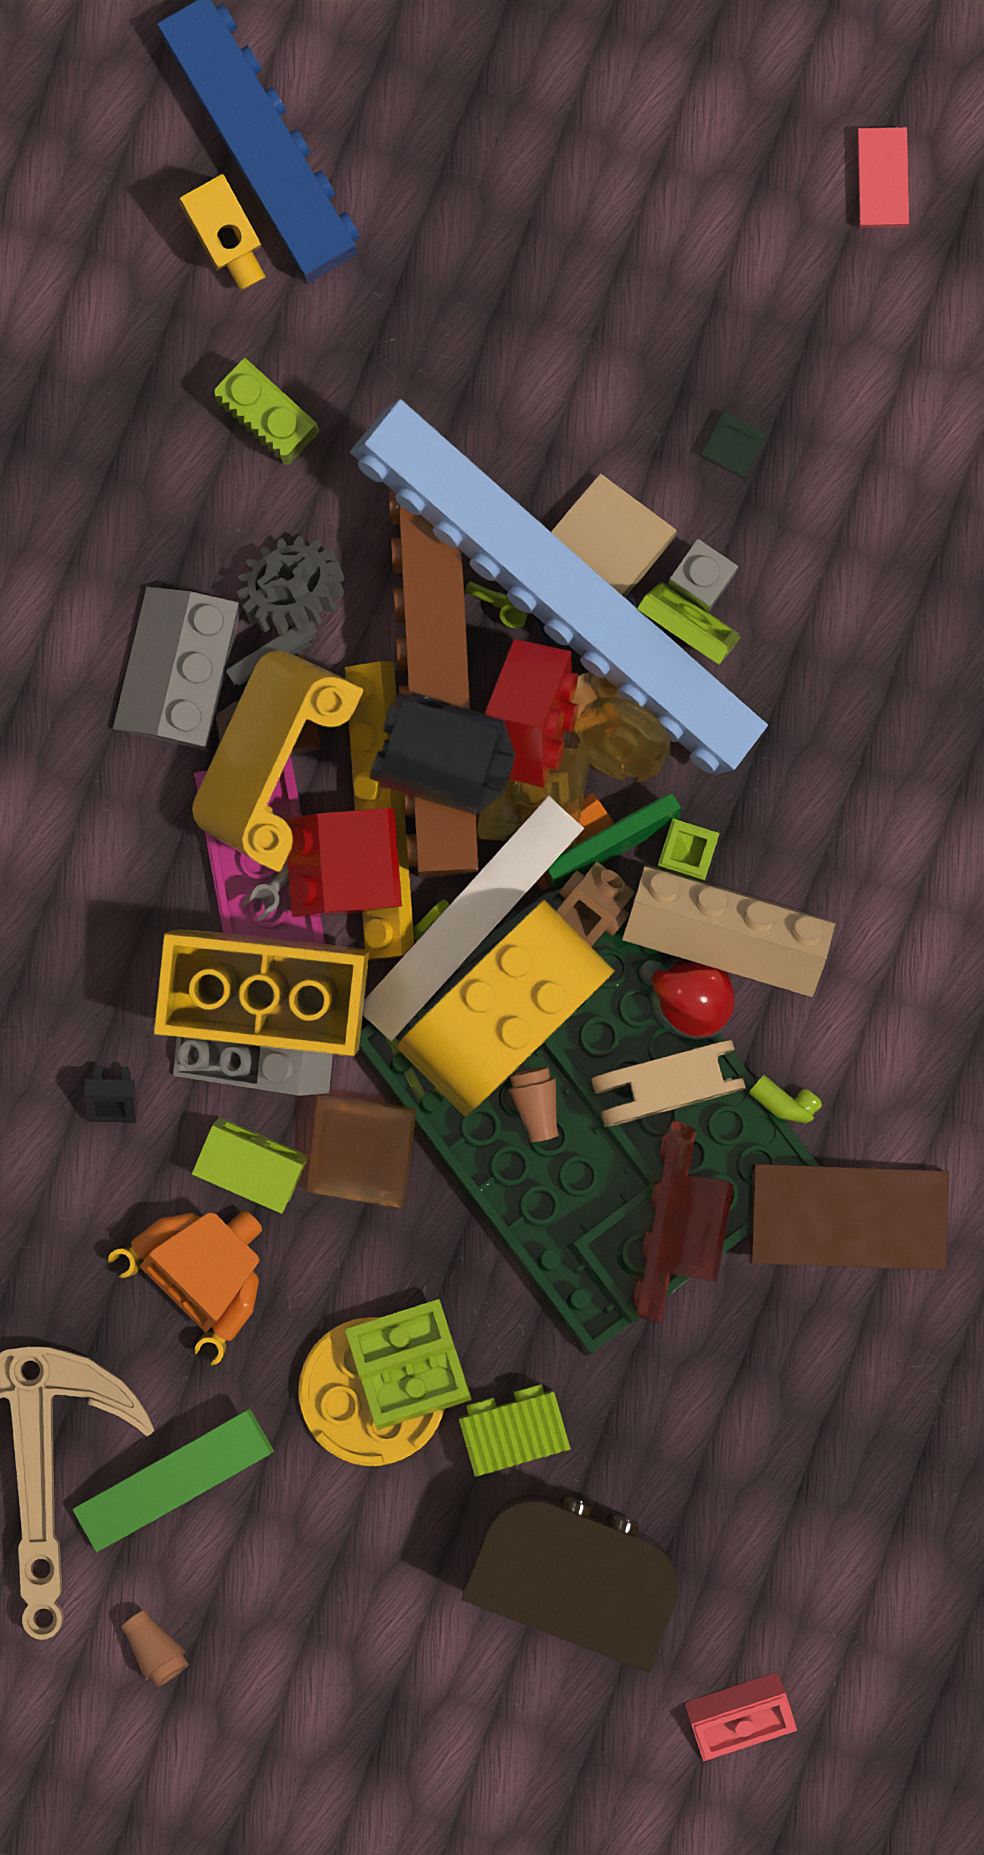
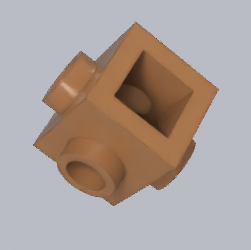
[556,862,635,947]

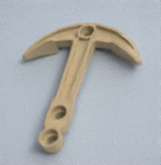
[0,1346,155,1640]

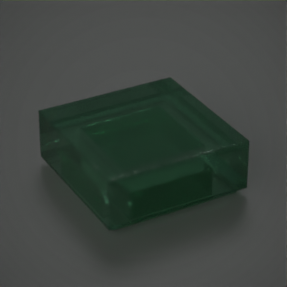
[701,412,767,479]

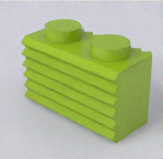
[215,358,319,465]
[459,1384,570,1477]

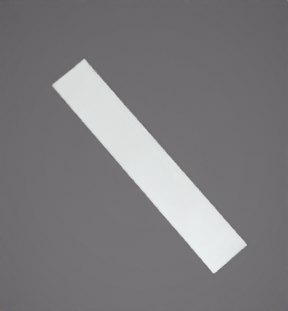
[363,796,584,1041]

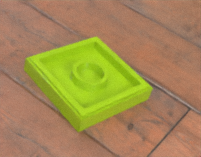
[637,582,740,665]

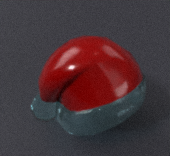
[639,956,735,1040]

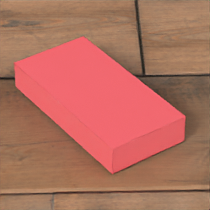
[857,127,909,228]

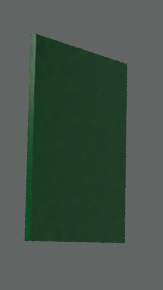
[358,873,820,1356]

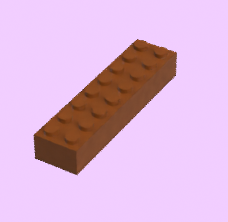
[389,489,479,878]

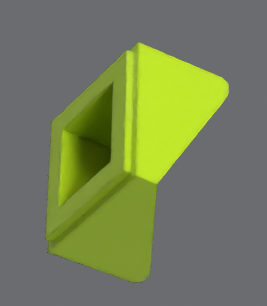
[657,819,720,882]

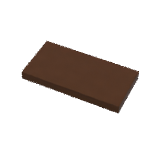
[749,1164,949,1270]

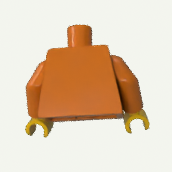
[108,1210,262,1365]

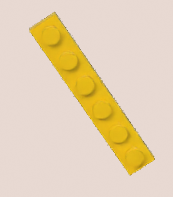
[345,661,414,960]

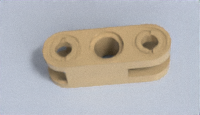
[591,1040,746,1127]

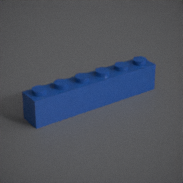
[157,0,360,284]

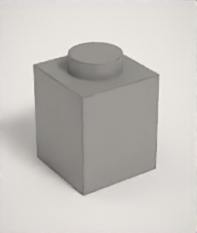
[668,539,738,613]

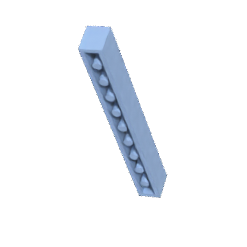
[350,399,768,775]

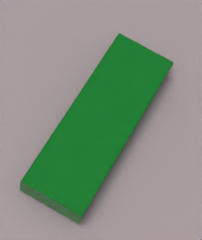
[544,793,681,892]

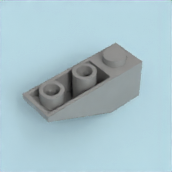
[173,1036,333,1096]

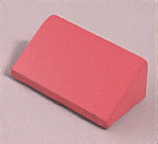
[685,1673,797,1762]

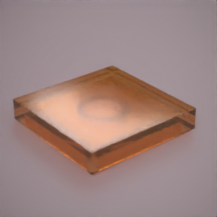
[307,1094,417,1208]

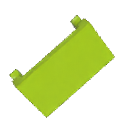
[192,1117,309,1214]

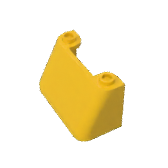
[192,650,364,872]

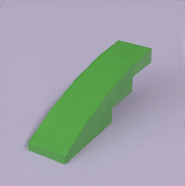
[72,1409,275,1553]

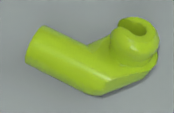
[749,1074,822,1124]

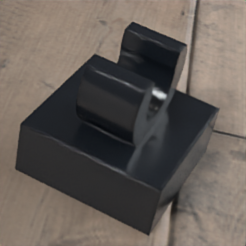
[84,1066,137,1123]

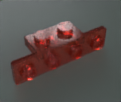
[634,1120,734,1323]

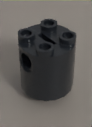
[370,691,516,815]

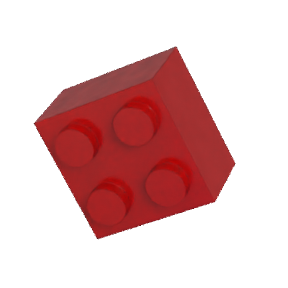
[485,639,579,788]

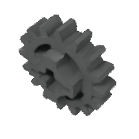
[237,536,345,635]

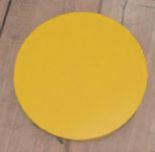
[299,1317,445,1466]

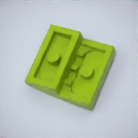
[345,1299,472,1430]

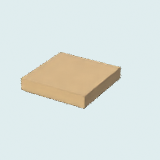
[551,473,677,598]

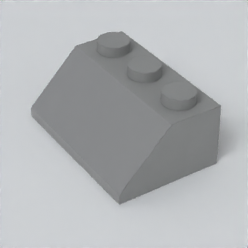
[113,587,242,752]

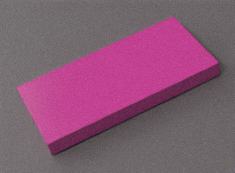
[194,755,326,944]

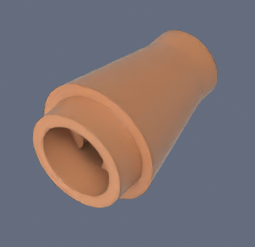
[508,1067,559,1142]
[121,1610,189,1687]

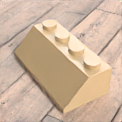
[622,864,835,997]

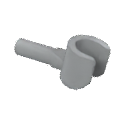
[242,865,289,921]

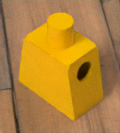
[179,174,266,291]

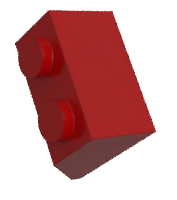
[284,808,402,917]

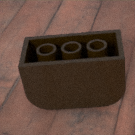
[461,1494,678,1673]

